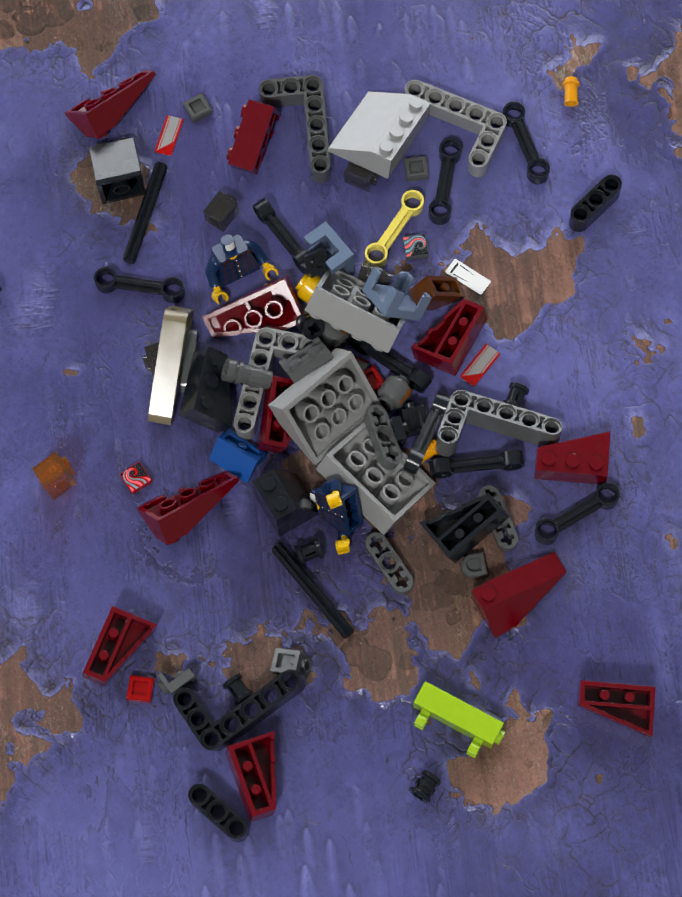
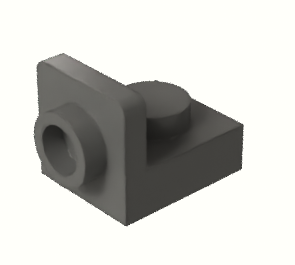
[270,648,311,680]
[157,669,197,697]

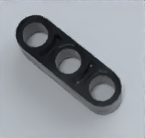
[569,174,622,232]
[188,783,249,842]

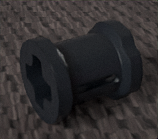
[503,382,529,408]
[294,538,324,566]
[223,673,254,706]

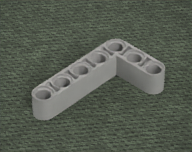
[405,80,507,178]
[234,328,312,440]

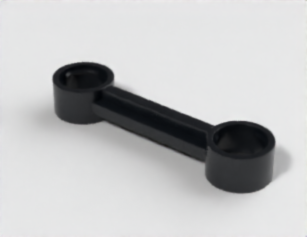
[503,102,550,185]
[428,138,462,225]
[252,198,309,274]
[94,267,185,303]
[348,337,432,393]
[403,391,451,474]
[429,450,525,479]
[535,483,620,545]

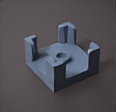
[304,221,355,275]
[362,267,432,321]

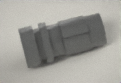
[221,358,273,390]

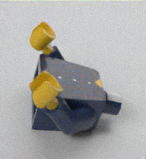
[205,234,278,305]
[310,479,364,555]

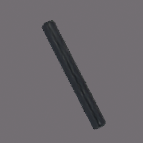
[123,161,167,264]
[272,543,354,639]

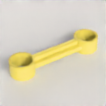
[365,190,424,268]

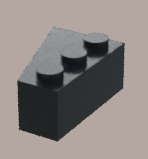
[179,346,233,433]
[419,493,510,563]

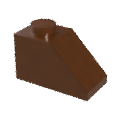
[409,276,465,310]

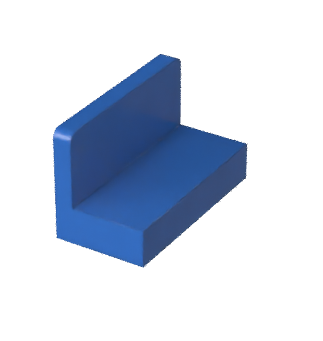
[209,429,267,483]

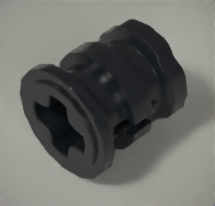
[296,312,325,340]
[408,770,441,804]

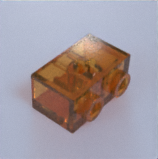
[32,452,76,501]

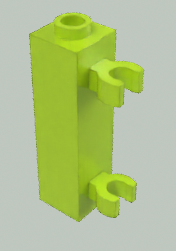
[413,681,505,759]

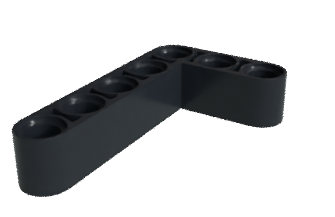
[173,669,306,752]

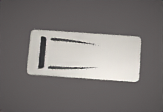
[445,259,491,295]

